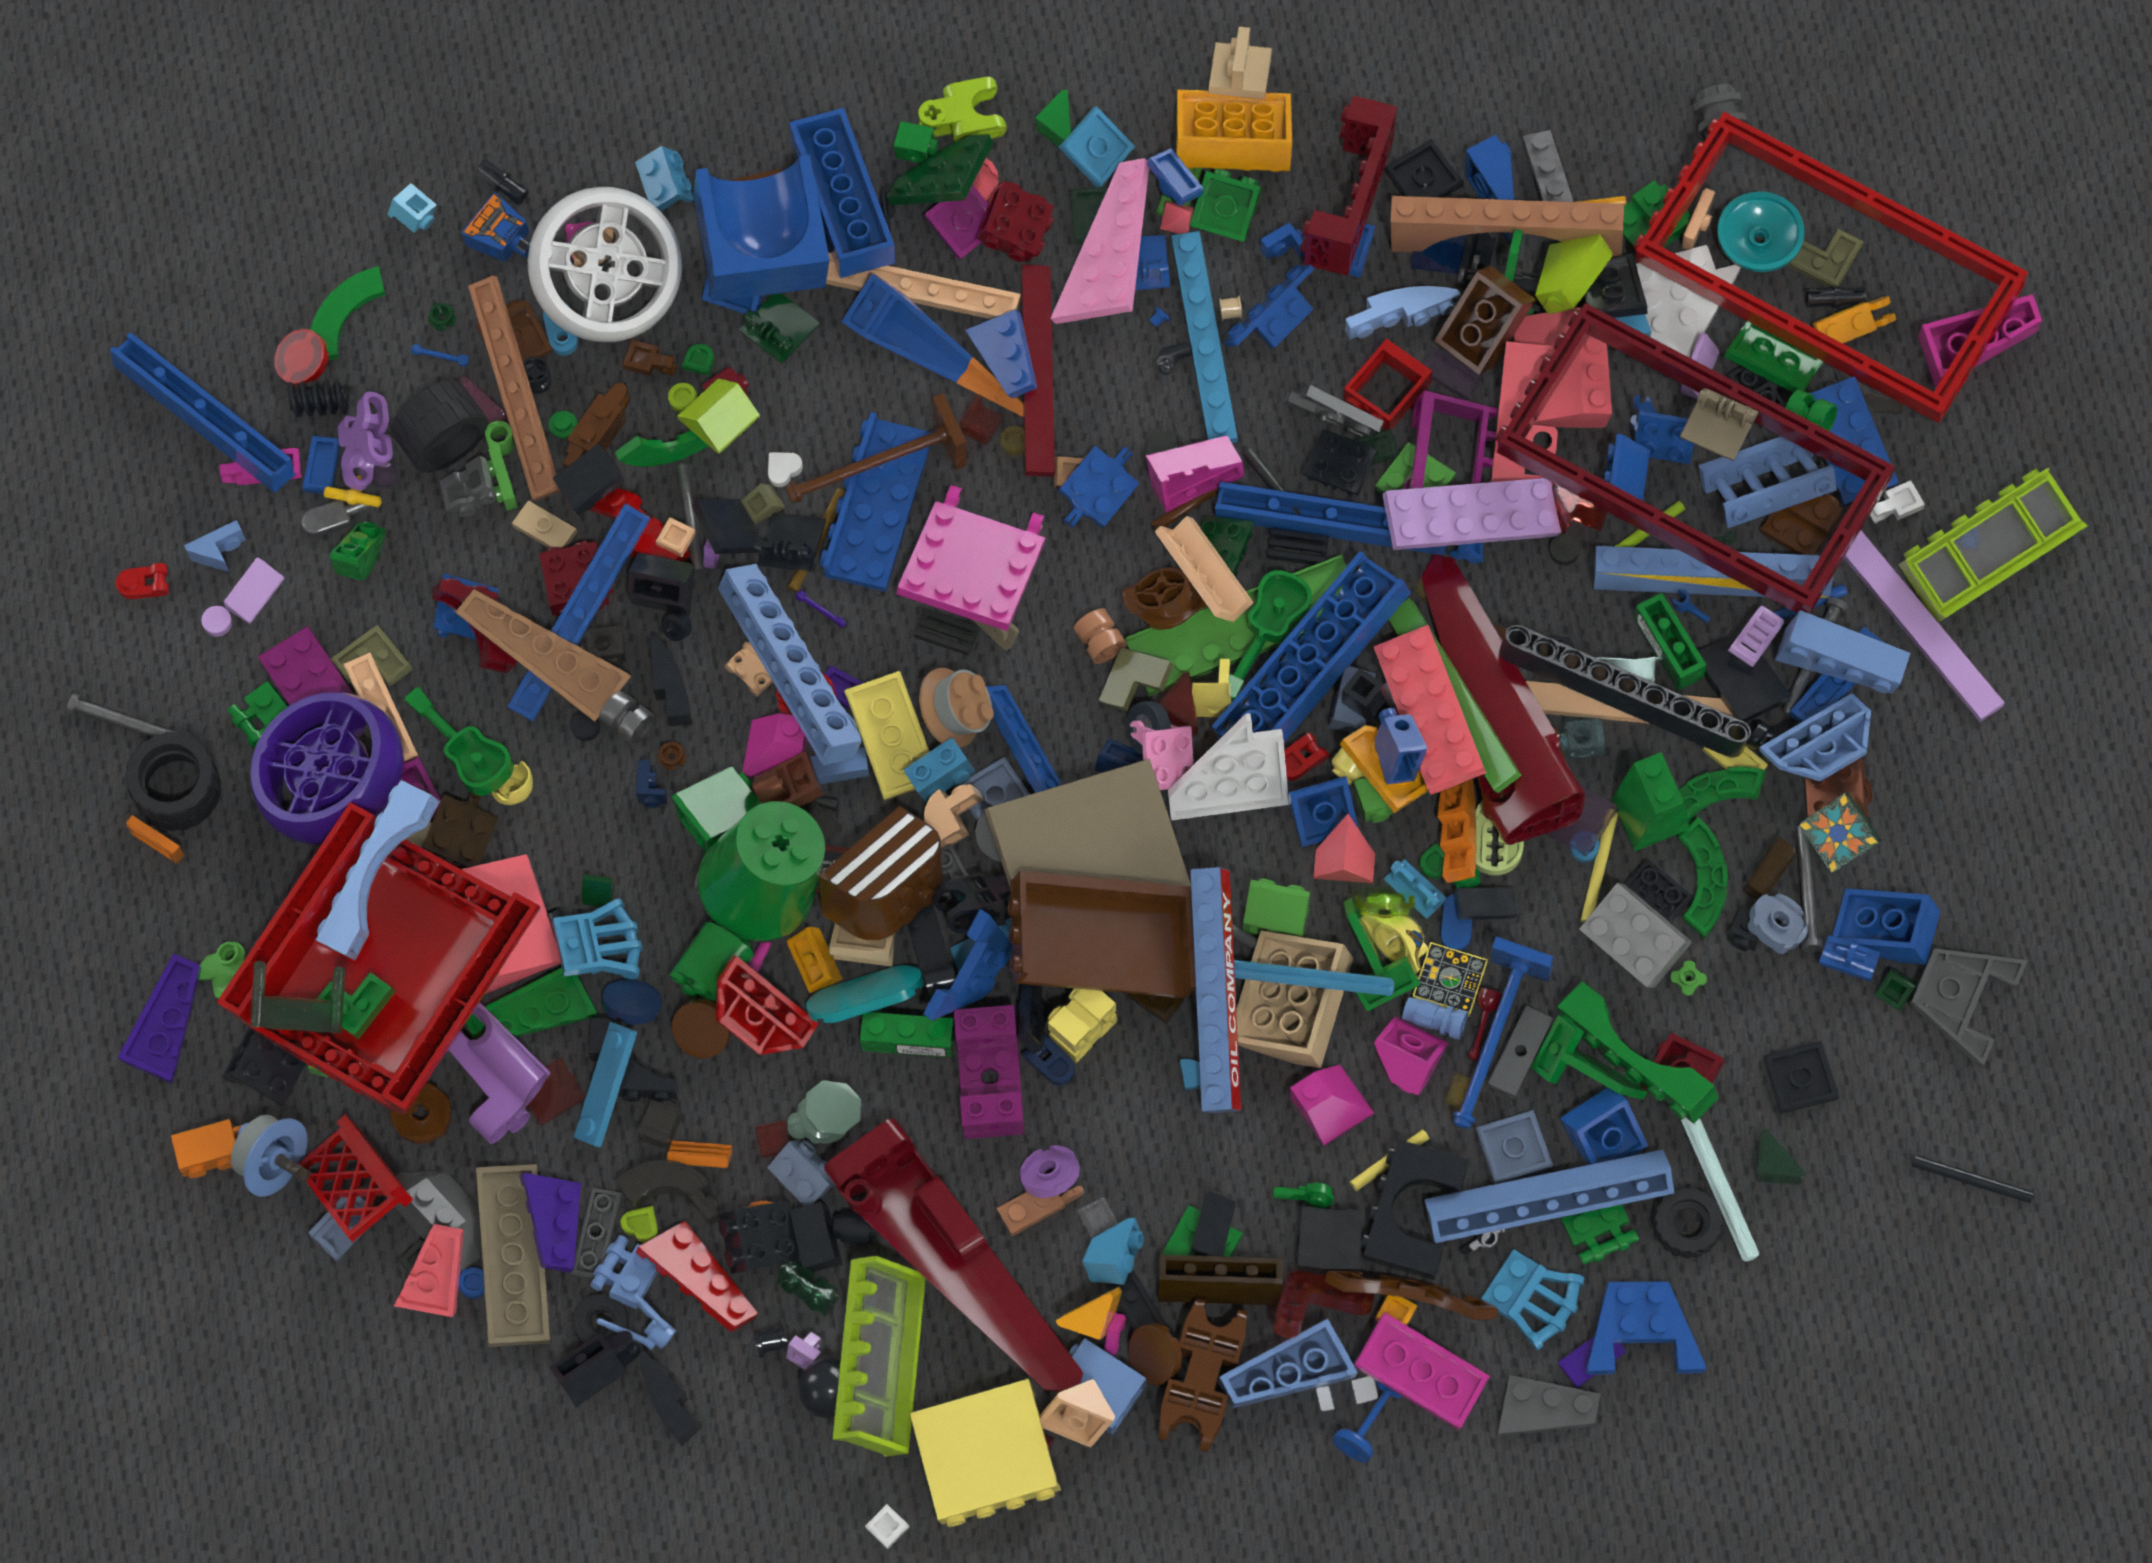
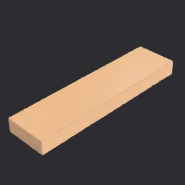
[343,653,418,763]

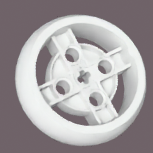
[528,187,682,342]

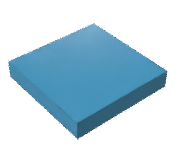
[1058,106,1135,188]

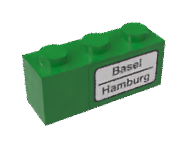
[1634,593,1707,691]
[860,1012,955,1058]

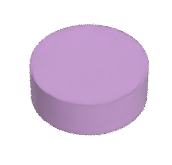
[201,606,232,637]

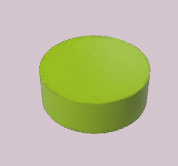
[668,383,697,412]

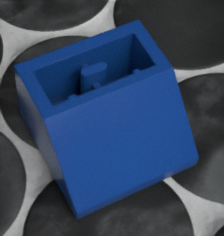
[1604,434,1650,501]

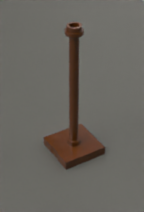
[785,393,967,503]

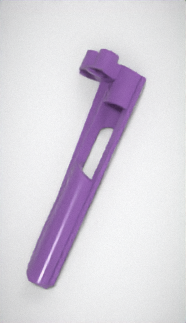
[448,1002,551,1144]

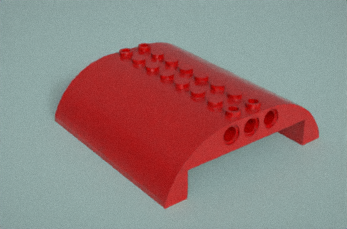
[216,802,540,1114]

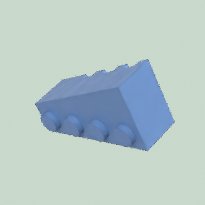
[1775,610,1911,694]
[1217,1319,1358,1409]

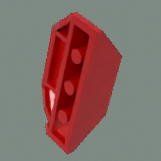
[716,955,819,1055]

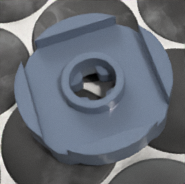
[1747,894,1808,954]

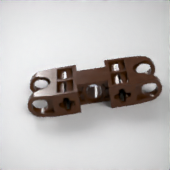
[1158,1298,1247,1453]

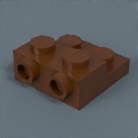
[475,300,553,361]
[1760,494,1842,555]

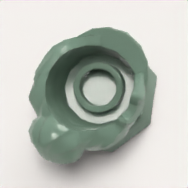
[787,1080,862,1144]

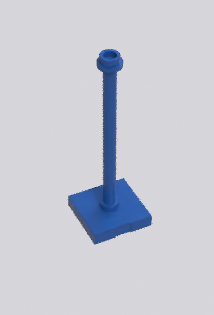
[1452,937,1553,1129]

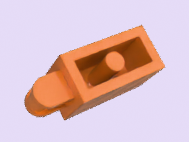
[171,1119,242,1178]

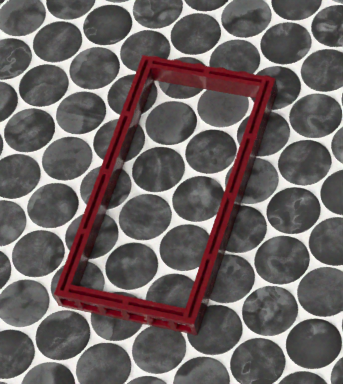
[1495,303,1895,614]

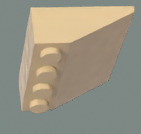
[1237,931,1354,1068]

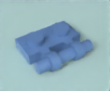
[590,1235,658,1309]

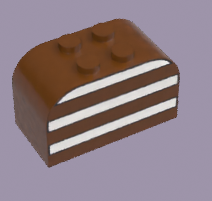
[819,806,943,940]

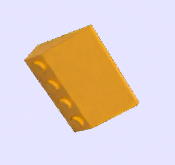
[1176,90,1292,172]

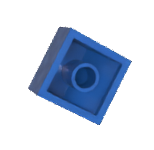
[1560,1088,1648,1165]

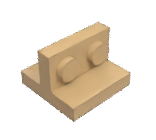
[1209,27,1272,99]
[829,923,896,966]

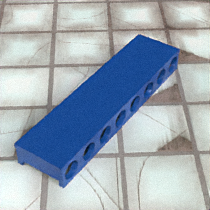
[1211,551,1411,743]

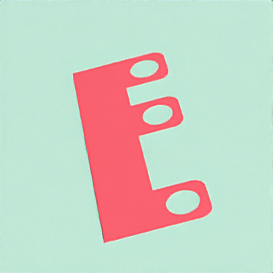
[1491,341,1558,486]

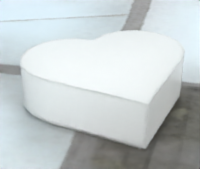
[768,452,803,487]

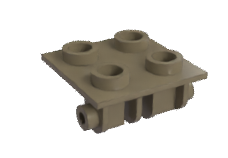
[1680,388,1758,461]

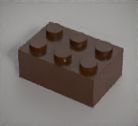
[1434,266,1536,375]

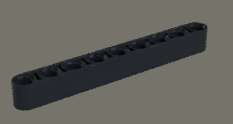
[1499,625,1751,758]

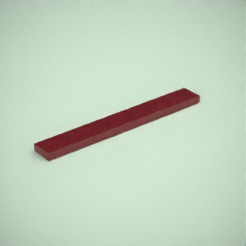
[1021,265,1055,477]

